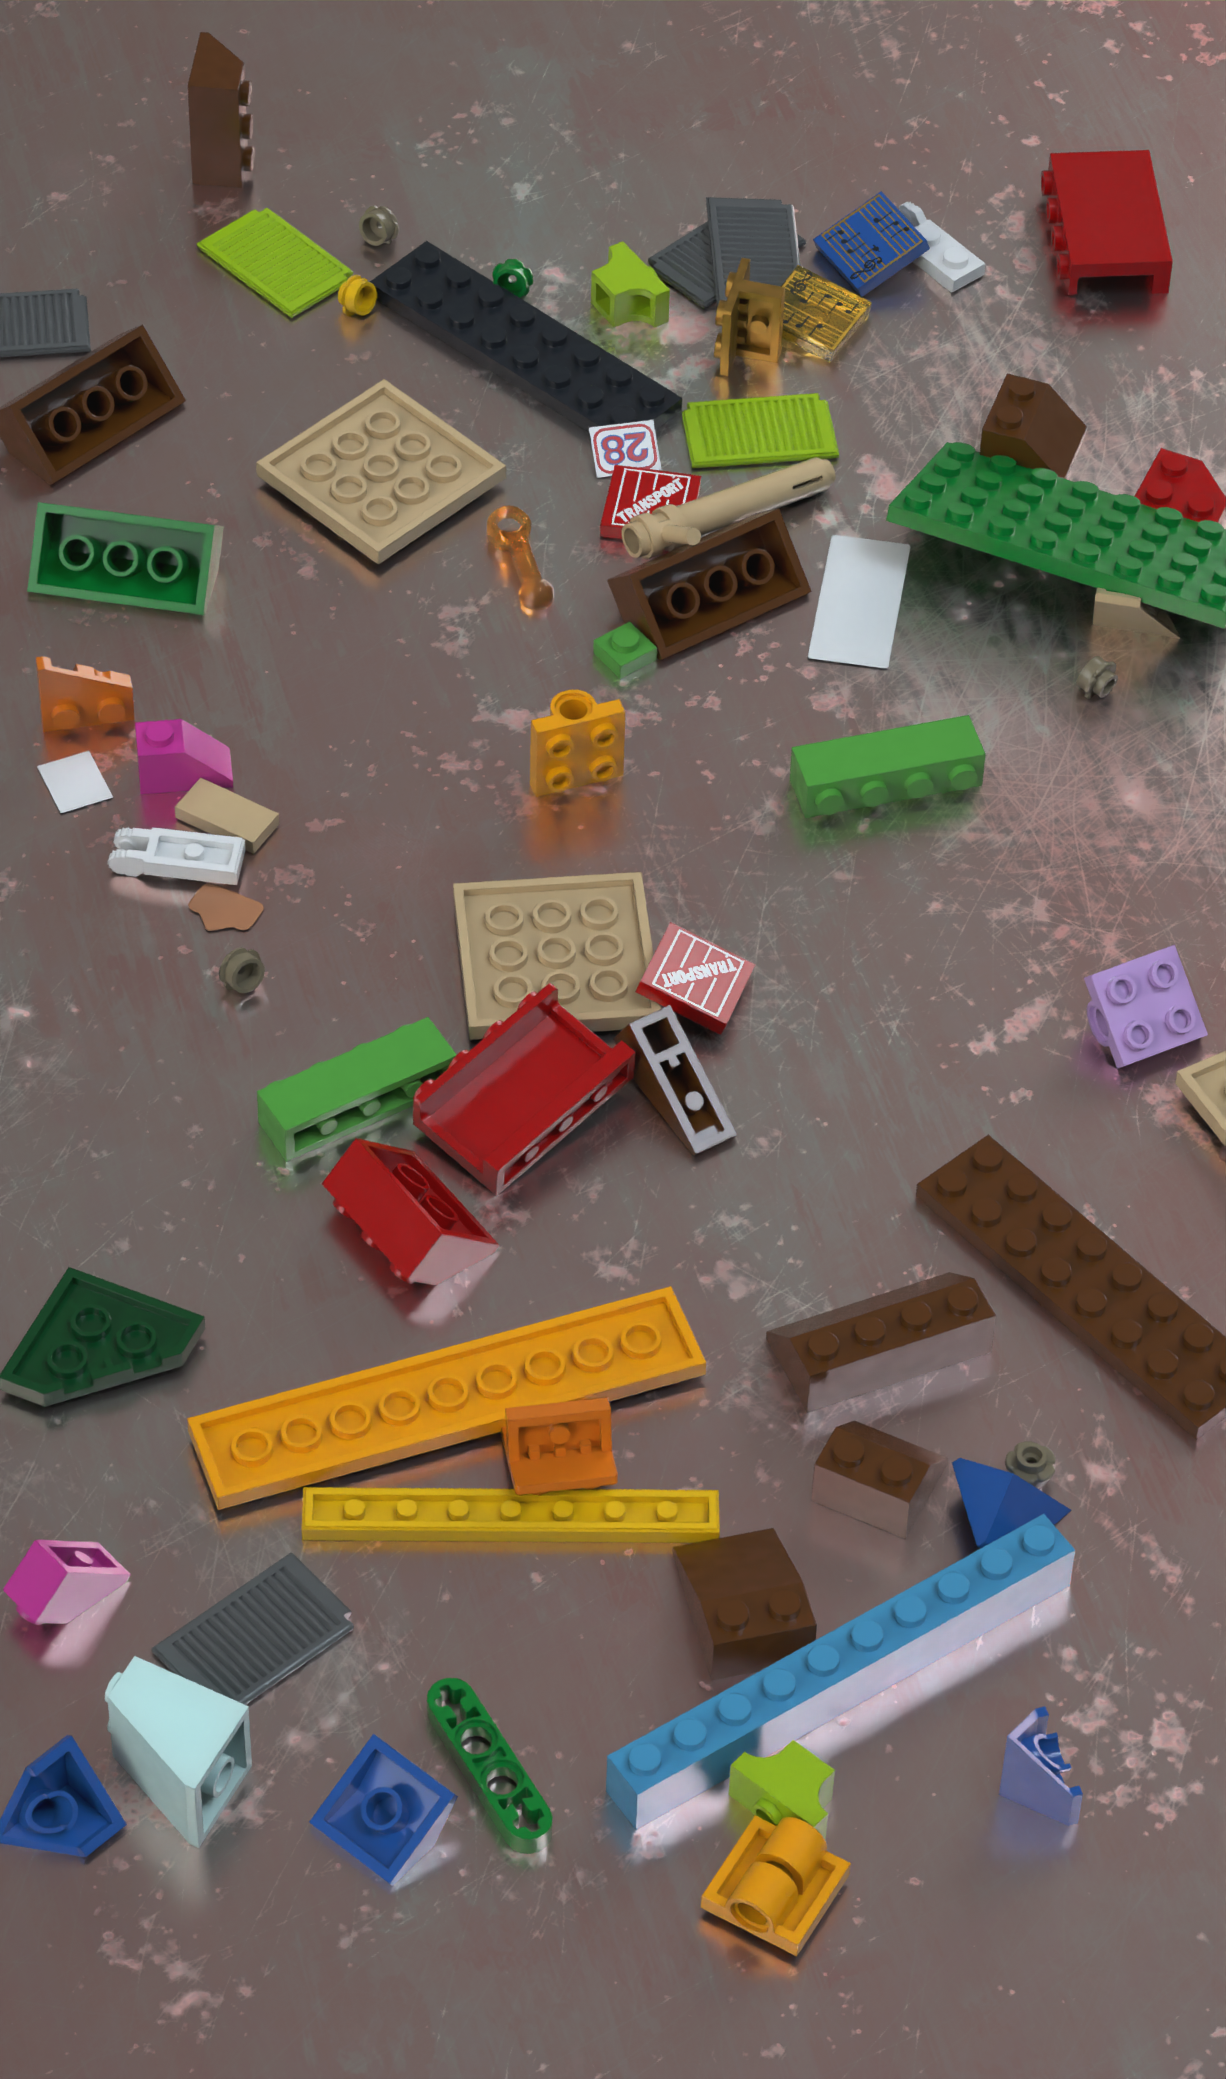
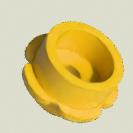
[338,275,377,317]

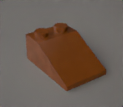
[672,1528,817,1681]

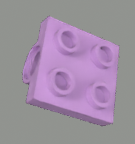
[1084,945,1208,1069]

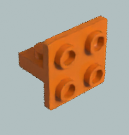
[501,1397,618,1495]

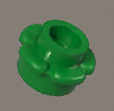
[492,259,534,298]

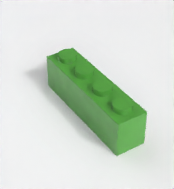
[790,715,986,818]
[257,1017,457,1162]

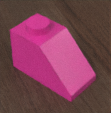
[135,719,233,794]
[3,1540,131,1625]

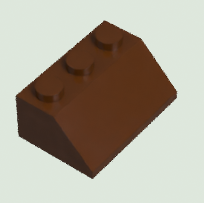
[188,32,255,188]

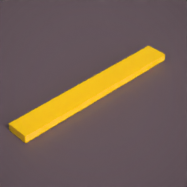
[302,1487,720,1543]

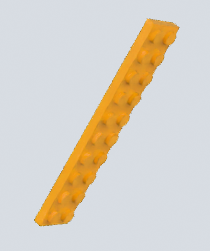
[187,1286,706,1510]

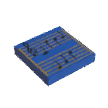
[813,191,930,298]

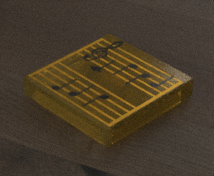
[781,265,872,363]

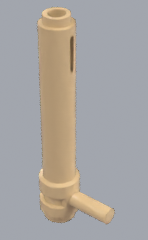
[622,457,836,559]

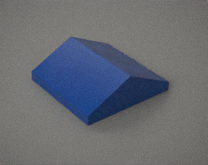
[309,1734,458,1886]

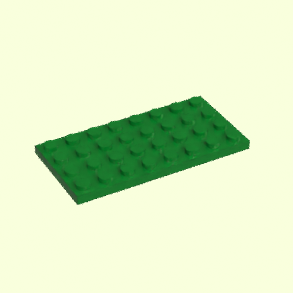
[886,442,1226,629]

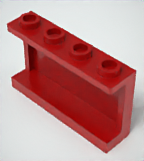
[1041,150,1173,295]
[413,983,636,1196]

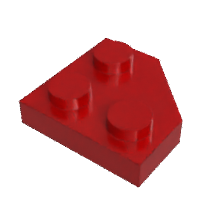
[1134,448,1226,524]

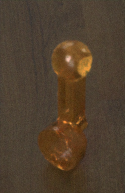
[487,505,555,611]

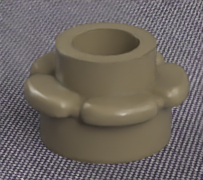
[359,205,399,246]
[1076,656,1118,699]
[219,947,265,993]
[1005,1441,1056,1489]

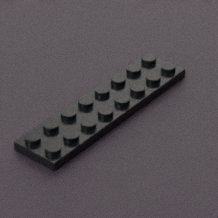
[370,241,682,432]

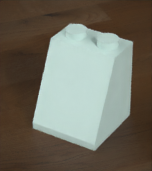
[105,1656,252,1848]

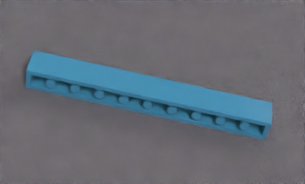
[606,1514,1075,1830]

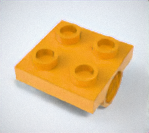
[530,689,625,797]
[701,1815,851,1957]

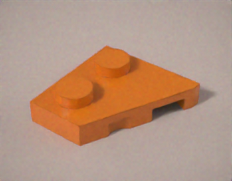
[35,656,135,732]

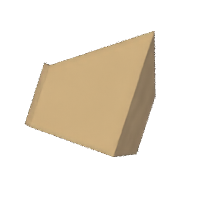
[1093,587,1180,638]

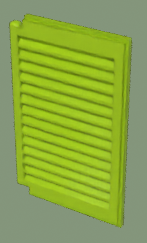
[196,208,353,318]
[681,393,840,469]

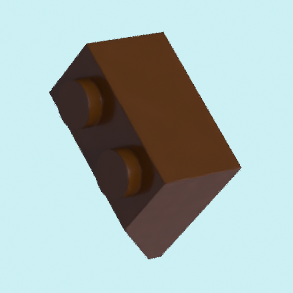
[979,373,1087,479]
[811,1420,948,1539]

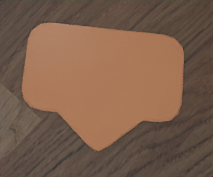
[188,883,264,931]

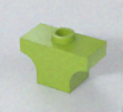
[591,241,670,328]
[729,1740,835,1841]

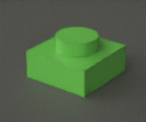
[593,622,657,679]

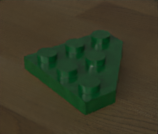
[0,1267,205,1406]

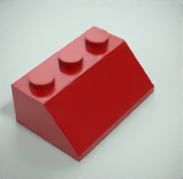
[322,1138,500,1286]

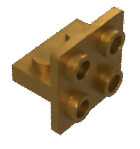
[714,258,785,376]

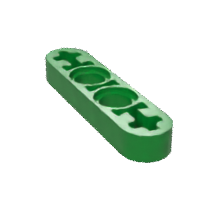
[427,1678,553,1854]

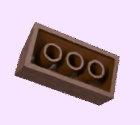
[0,324,186,485]
[607,508,812,660]
[766,1272,996,1413]

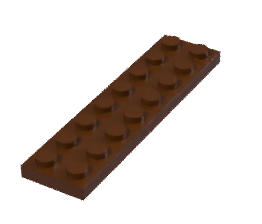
[916,1134,1226,1440]

